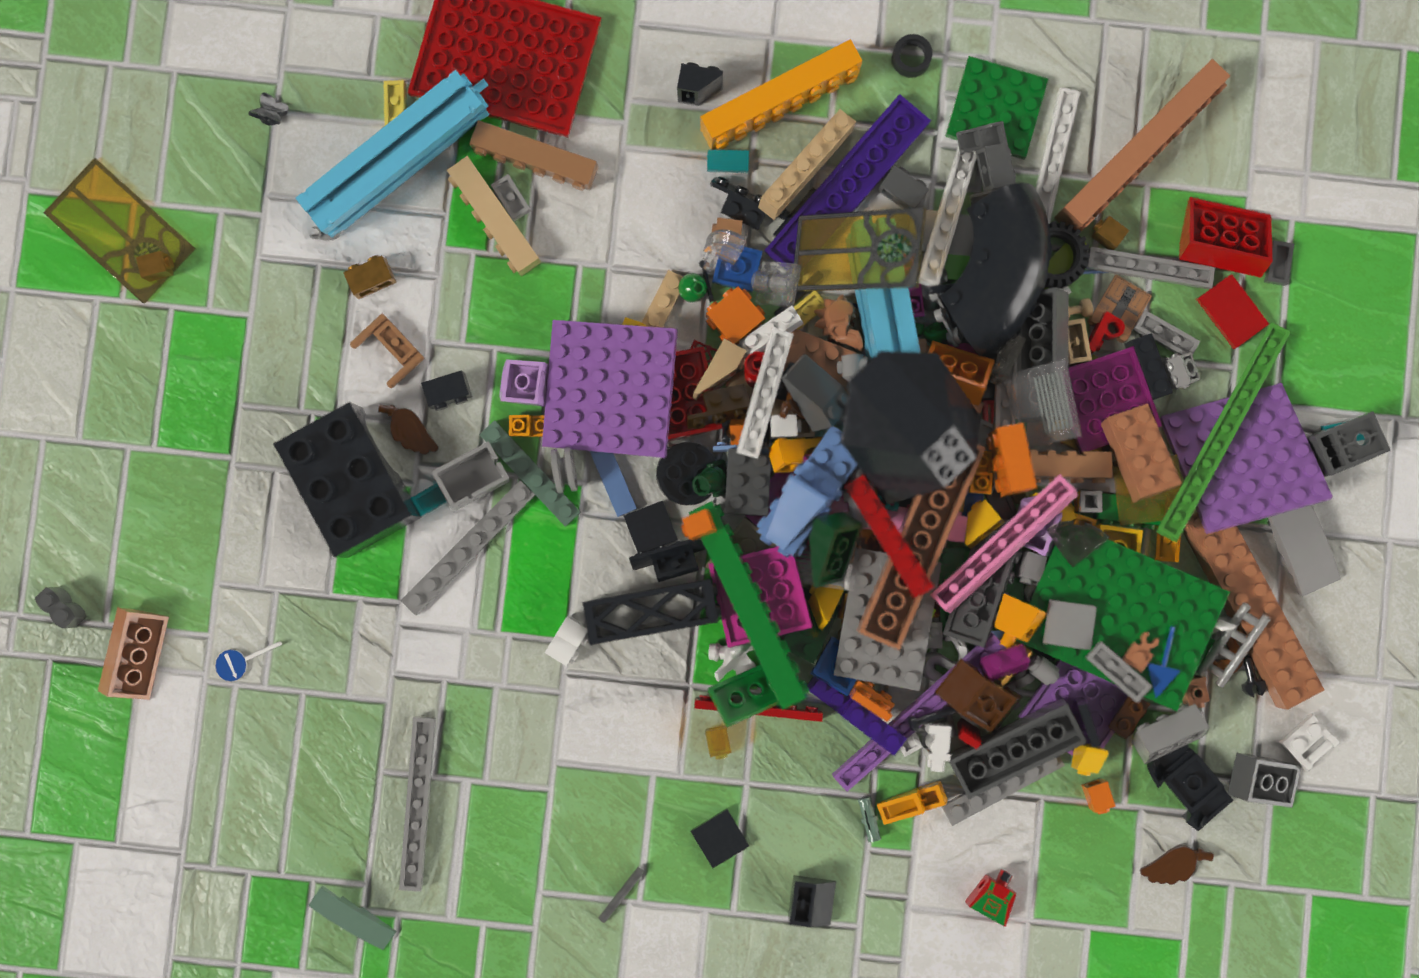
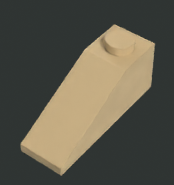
[692,339,746,400]

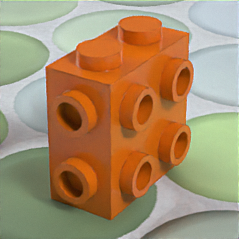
[706,286,765,345]

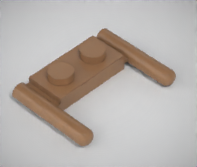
[350,313,425,388]

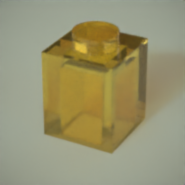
[705,725,731,759]

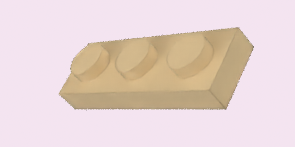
[642,270,682,328]

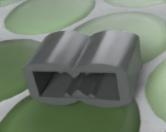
[35,587,87,629]

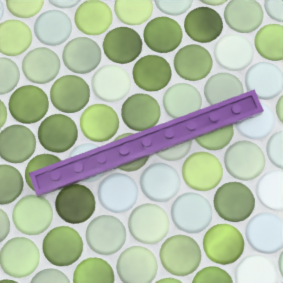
[832,633,1007,792]

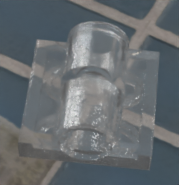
[751,261,802,307]

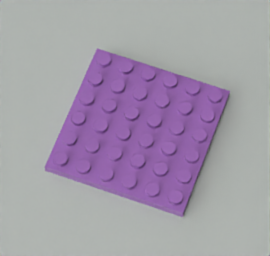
[542,320,678,458]
[1160,383,1333,534]

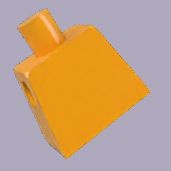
[995,593,1047,648]

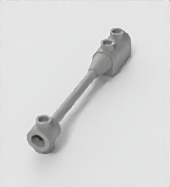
[837,354,875,528]

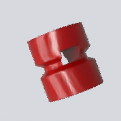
[744,351,764,388]

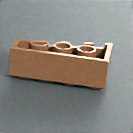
[1029,450,1112,483]

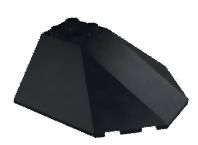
[840,350,981,504]

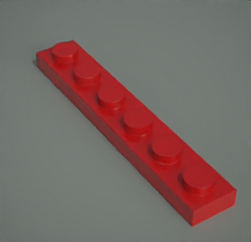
[845,475,934,599]
[694,695,823,722]

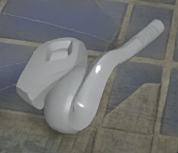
[922,635,969,737]

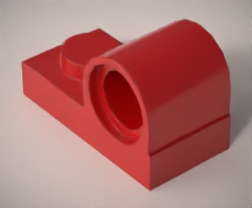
[1088,311,1125,354]

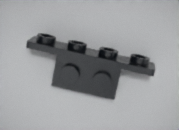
[710,177,790,230]
[629,538,706,583]

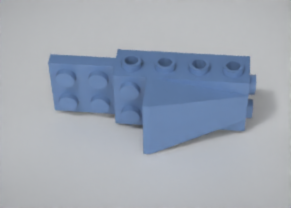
[757,426,857,558]

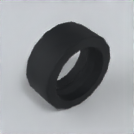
[892,34,933,78]

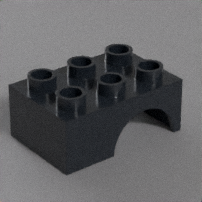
[273,402,422,558]

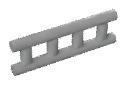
[1197,602,1271,688]

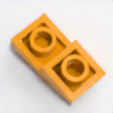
[509,415,544,437]
[969,451,993,494]

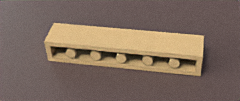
[758,109,856,220]
[447,156,541,276]

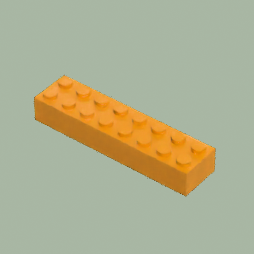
[700,39,863,150]

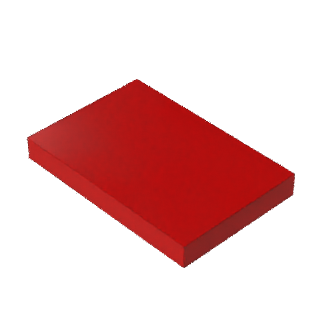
[1196,274,1269,349]

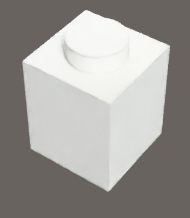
[770,414,801,439]

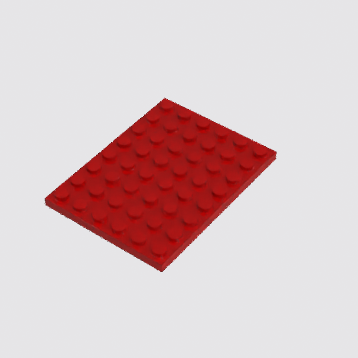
[407,0,602,138]

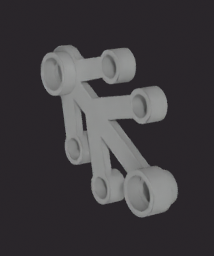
[929,267,964,347]

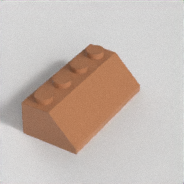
[98,607,169,700]

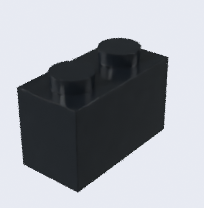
[421,370,472,411]

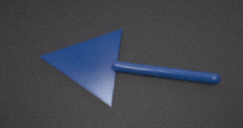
[1147,626,1180,698]

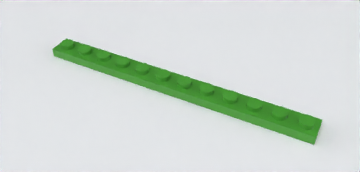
[1156,322,1291,543]

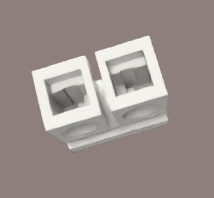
[922,720,951,772]

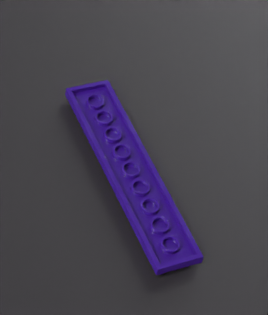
[764,94,931,278]

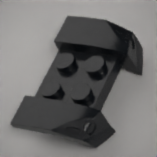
[1147,745,1234,831]

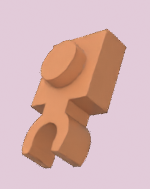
[1122,632,1159,673]

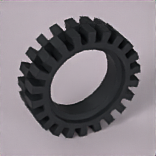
[1044,221,1090,289]

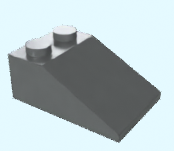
[782,354,849,431]
[1228,753,1301,807]

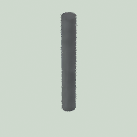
[598,866,645,923]

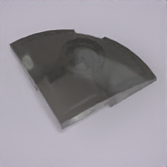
[1047,521,1109,567]

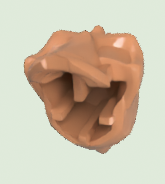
[814,295,863,351]

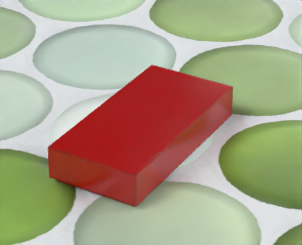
[957,717,982,749]

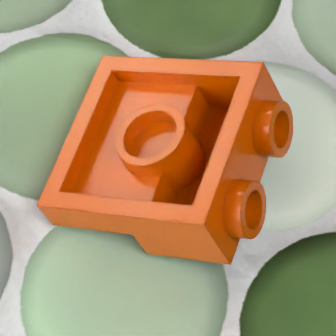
[849,680,895,722]

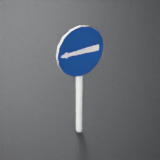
[215,641,282,681]

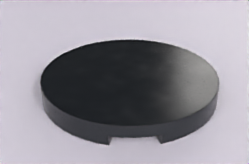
[656,442,718,505]

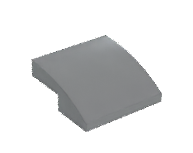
[1043,600,1096,650]

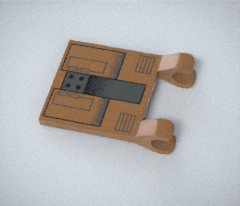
[1087,275,1152,343]

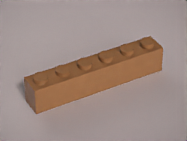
[470,120,598,191]

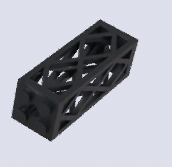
[583,579,722,645]

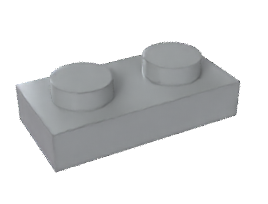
[491,174,531,221]

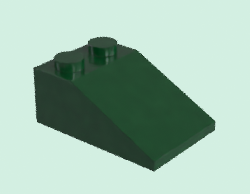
[810,512,863,588]
[779,587,840,664]

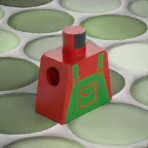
[965,869,1016,927]

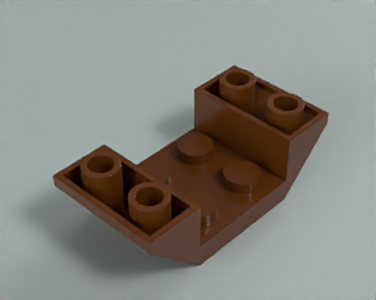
[935,658,1023,732]

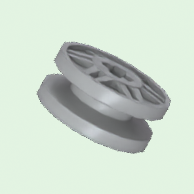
[551,447,578,494]

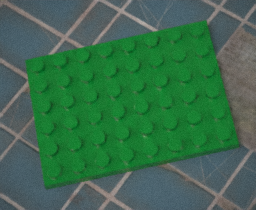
[1016,521,1230,712]

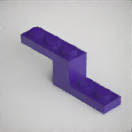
[807,676,907,756]

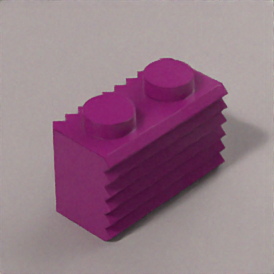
[979,644,1030,682]

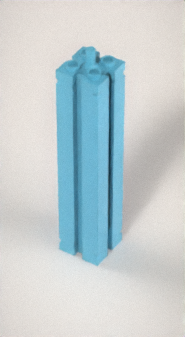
[295,70,490,238]
[846,216,920,362]

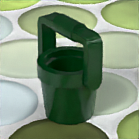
[692,459,727,497]

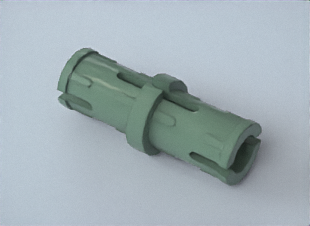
[858,796,882,842]

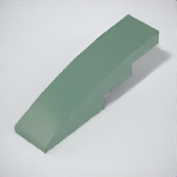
[308,886,396,950]

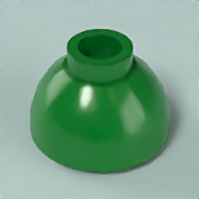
[679,273,707,303]
[922,322,948,345]

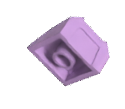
[499,359,549,407]
[1016,496,1062,556]

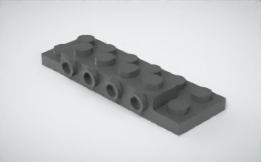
[943,518,1022,648]

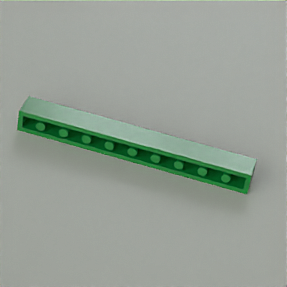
[689,501,809,710]

